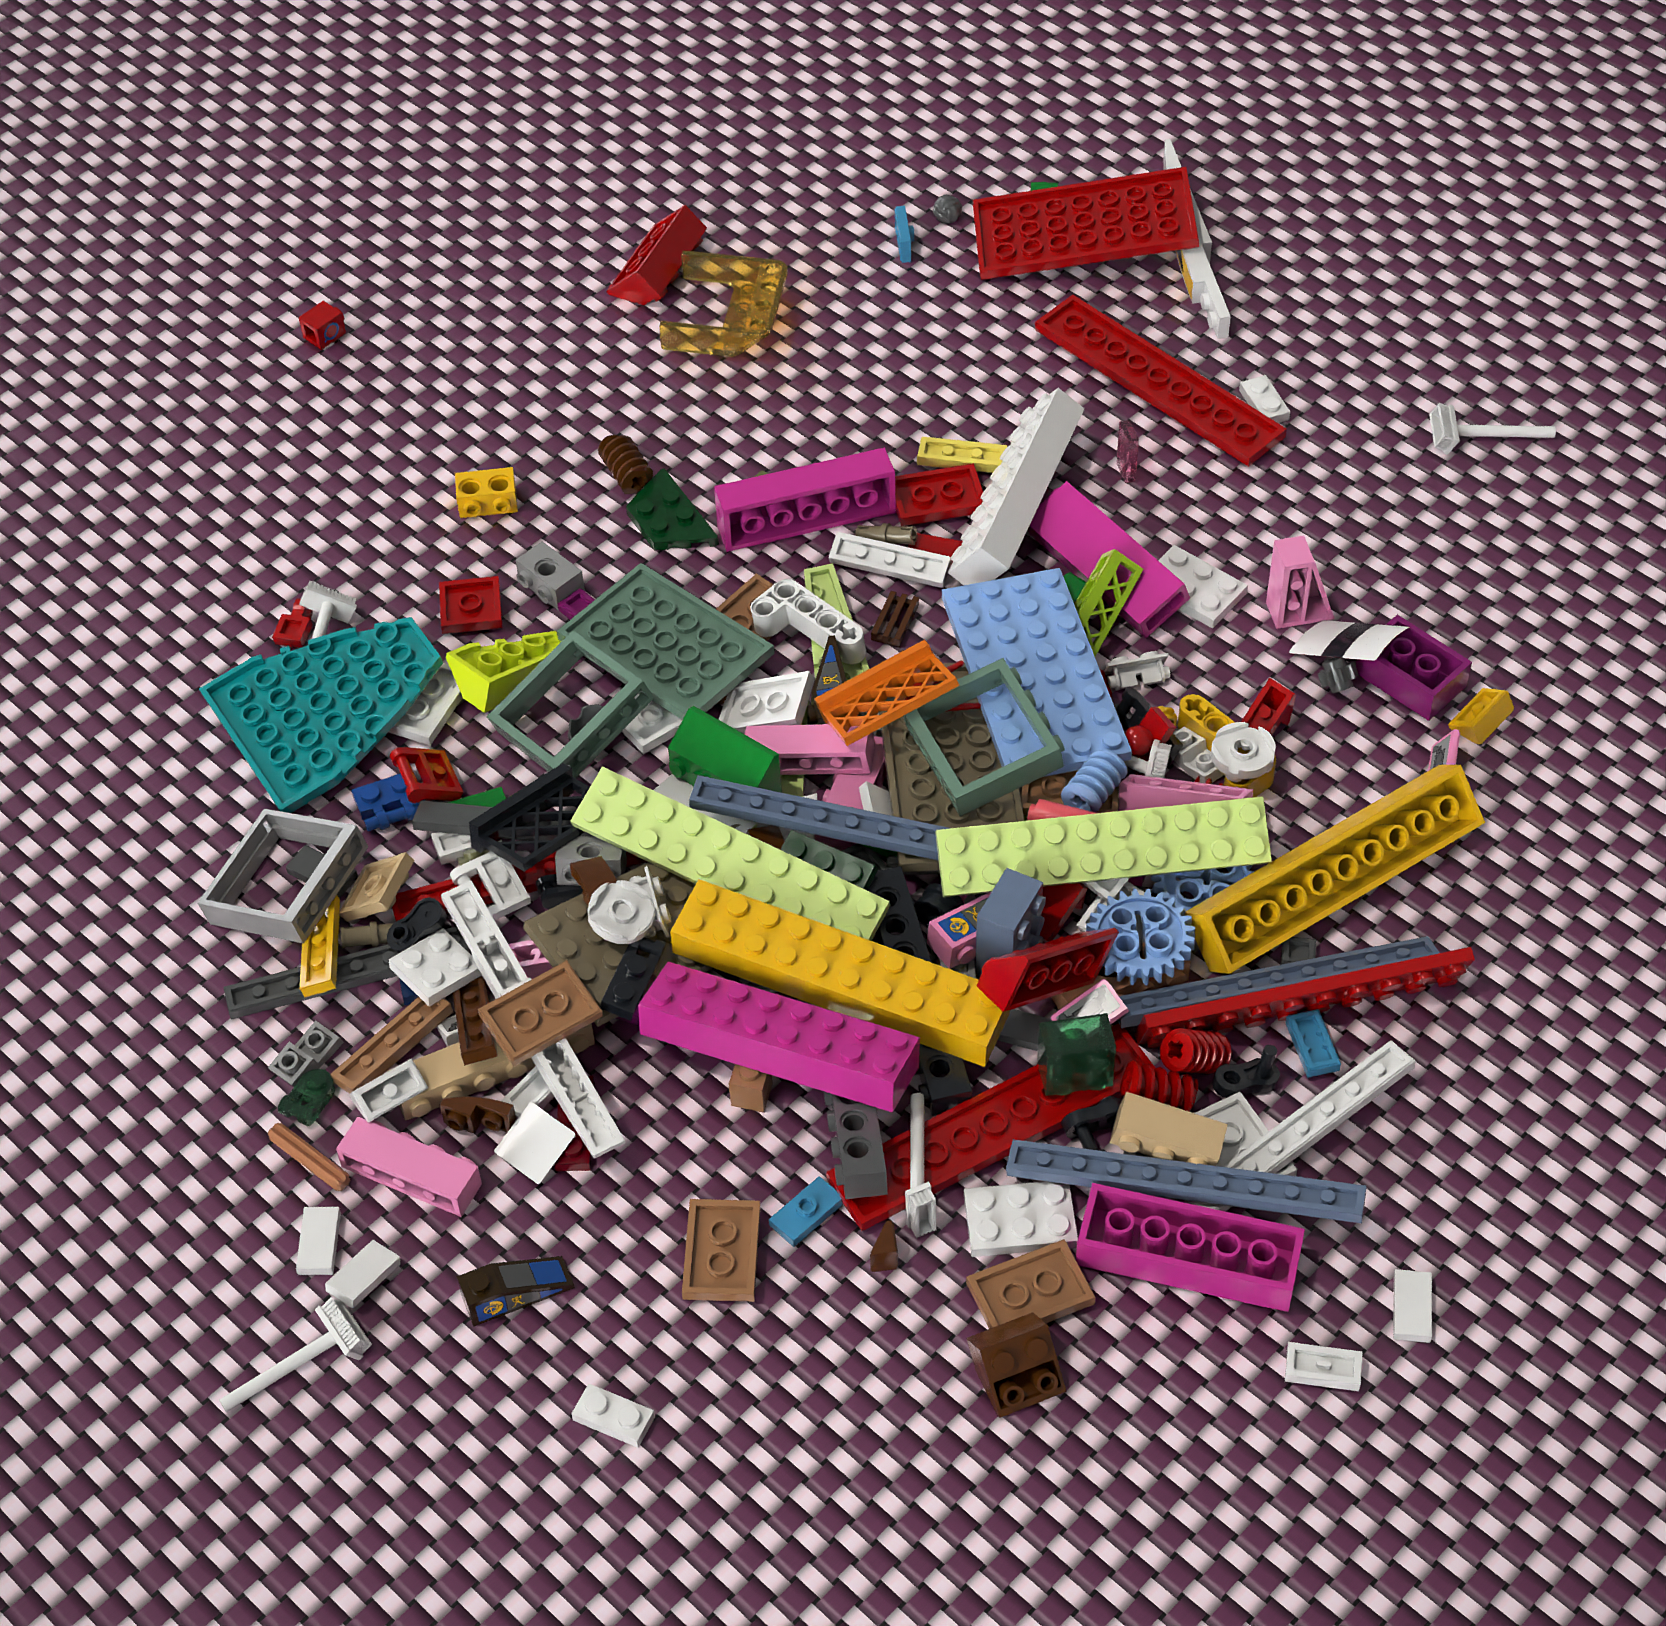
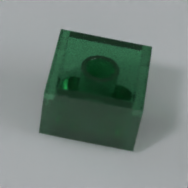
[1037,1013,1116,1096]

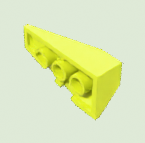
[446,631,561,713]

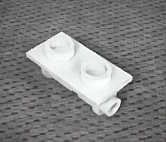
[1104,651,1170,691]
[629,866,672,938]

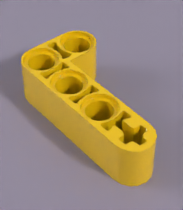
[1177,694,1276,797]

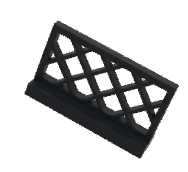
[469,763,590,872]

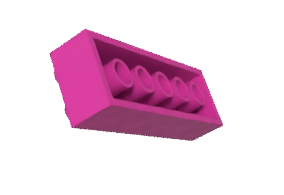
[714,447,896,552]
[1076,1183,1305,1312]

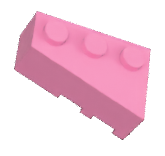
[1266,535,1335,629]

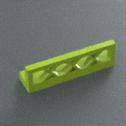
[1074,549,1143,656]

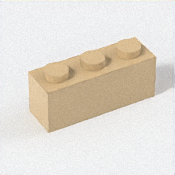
[1110,1092,1228,1166]

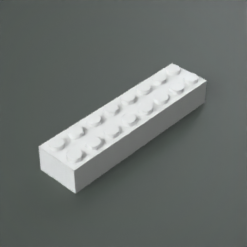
[948,388,1085,585]

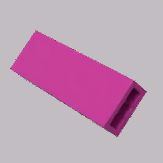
[1028,481,1190,638]

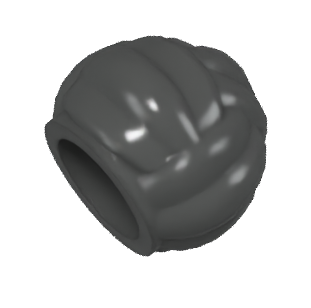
[933,194,962,224]

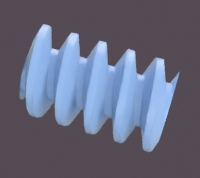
[1061,750,1128,812]

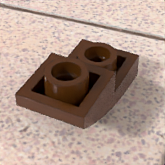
[570,856,617,905]
[439,1097,517,1134]

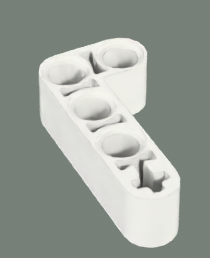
[750,579,866,664]

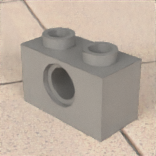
[515,541,585,610]
[555,836,627,886]

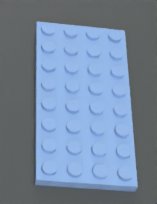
[942,568,1132,777]

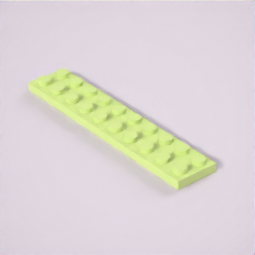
[570,766,891,941]
[935,796,1272,897]

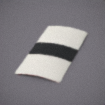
[1289,620,1410,661]

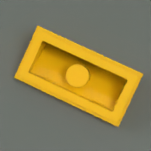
[1448,688,1514,745]

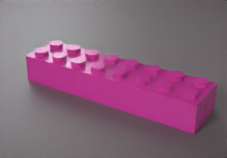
[638,962,920,1113]

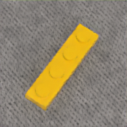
[299,895,340,997]

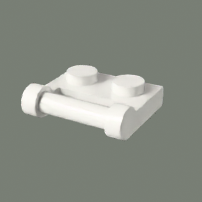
[450,851,531,920]

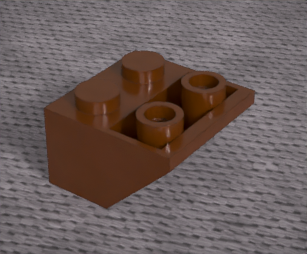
[966,1312,1067,1418]

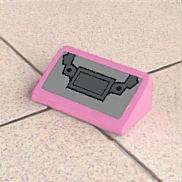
[1428,729,1460,771]
[1051,979,1129,1051]

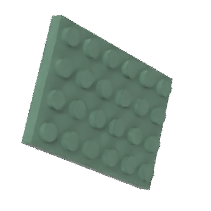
[557,563,775,720]

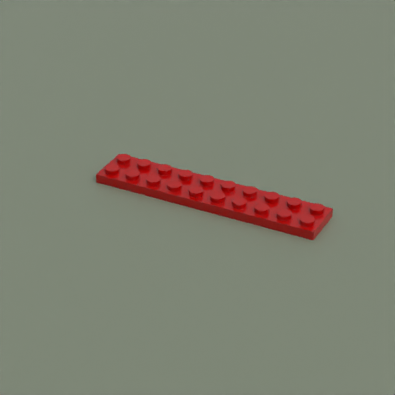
[1035,294,1287,467]
[1134,947,1475,1048]
[826,1023,1156,1231]

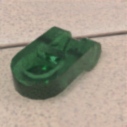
[277,1069,335,1126]

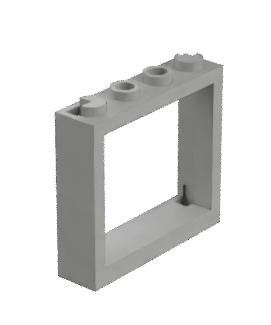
[197,809,368,943]

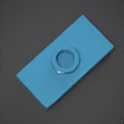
[895,206,914,263]
[1285,1009,1341,1078]
[769,1176,843,1247]

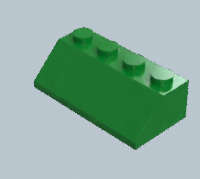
[668,706,782,822]

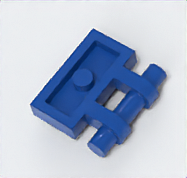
[351,774,425,832]

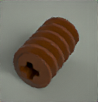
[598,435,653,495]

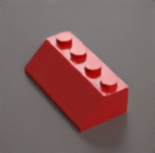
[606,205,707,305]
[976,928,1119,1012]

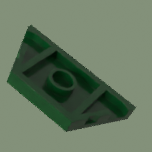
[626,468,719,551]

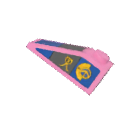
[926,892,991,969]

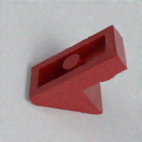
[1241,678,1297,736]

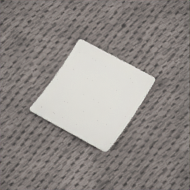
[494,1102,575,1184]

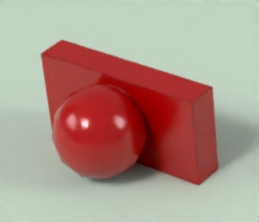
[1125,707,1176,776]

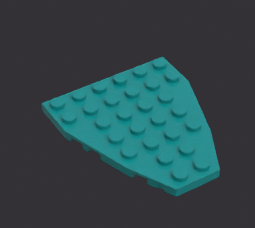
[199,617,443,813]

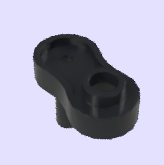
[387,897,452,953]
[1212,1045,1280,1098]
[1061,1096,1123,1151]

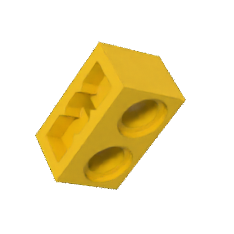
[455,467,518,518]

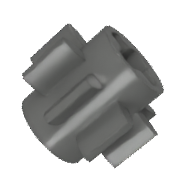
[1317,657,1359,693]

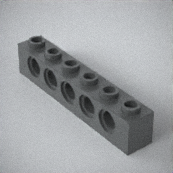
[824,1092,888,1199]

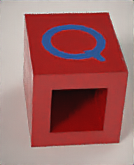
[299,300,346,350]

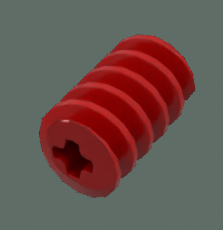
[1160,1028,1232,1074]
[1120,1060,1198,1112]

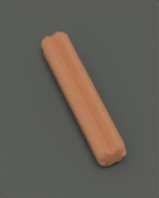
[268,1123,351,1191]

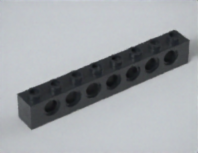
[868,866,972,1116]

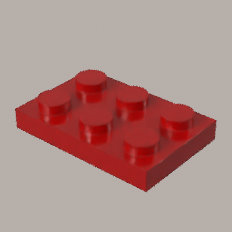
[895,463,983,526]

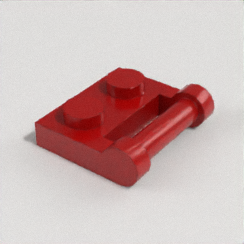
[390,747,463,803]

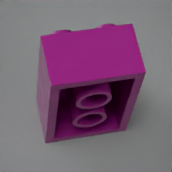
[1356,614,1472,721]

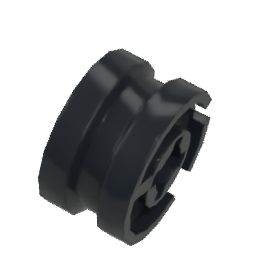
[914,883,964,928]

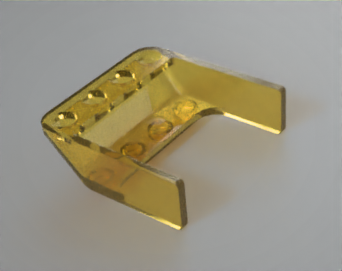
[659,251,788,357]

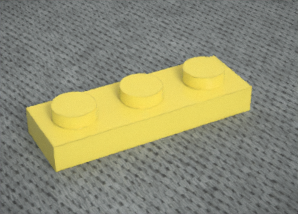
[917,437,1007,473]

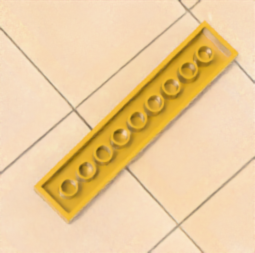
[1185,765,1485,974]
[670,879,1010,1067]

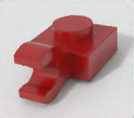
[272,598,313,648]

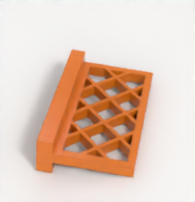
[814,639,959,746]

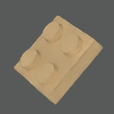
[339,852,415,922]

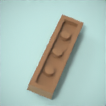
[330,997,453,1094]

